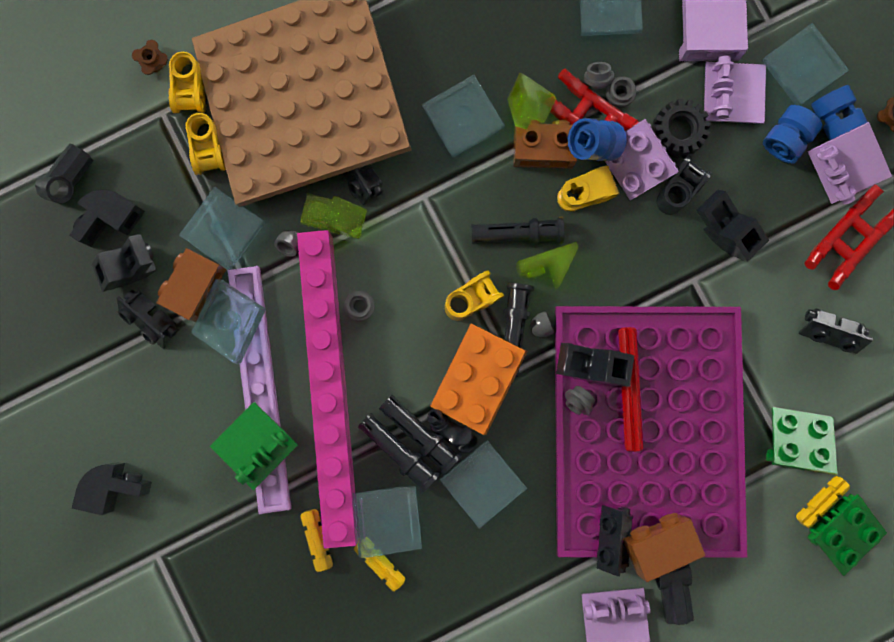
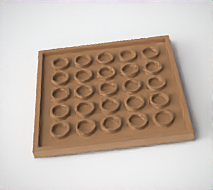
[192,0,411,207]

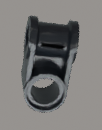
[657,155,713,215]

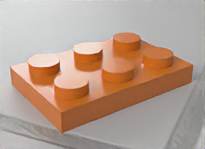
[430,324,528,435]

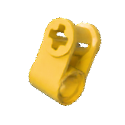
[169,51,206,113]
[186,113,226,176]
[557,166,619,212]
[445,270,504,321]

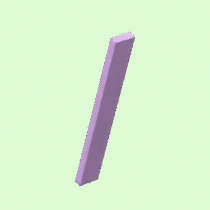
[228,266,291,514]

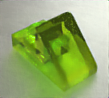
[507,73,556,130]
[300,193,367,239]
[516,242,578,290]

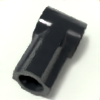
[35,143,94,203]
[655,564,694,625]

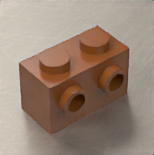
[513,119,577,169]
[157,248,227,323]
[623,513,706,582]

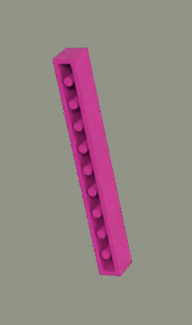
[297,230,359,549]

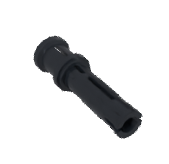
[471,217,564,245]
[503,283,534,377]
[379,395,462,476]
[358,413,441,494]

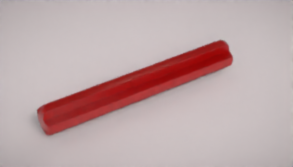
[618,327,643,452]

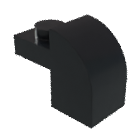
[696,189,769,262]
[69,190,145,247]
[91,234,156,292]
[556,343,635,387]
[71,462,152,515]

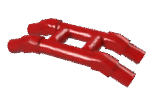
[540,68,639,131]
[804,184,894,290]

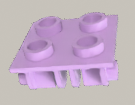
[704,56,766,124]
[605,119,679,200]
[808,122,892,204]
[581,588,650,642]

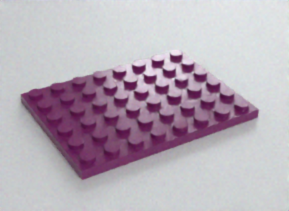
[555,306,747,558]

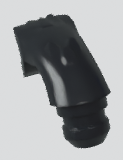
[427,409,478,454]

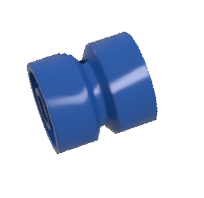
[811,85,868,141]
[763,105,823,163]
[568,118,627,161]

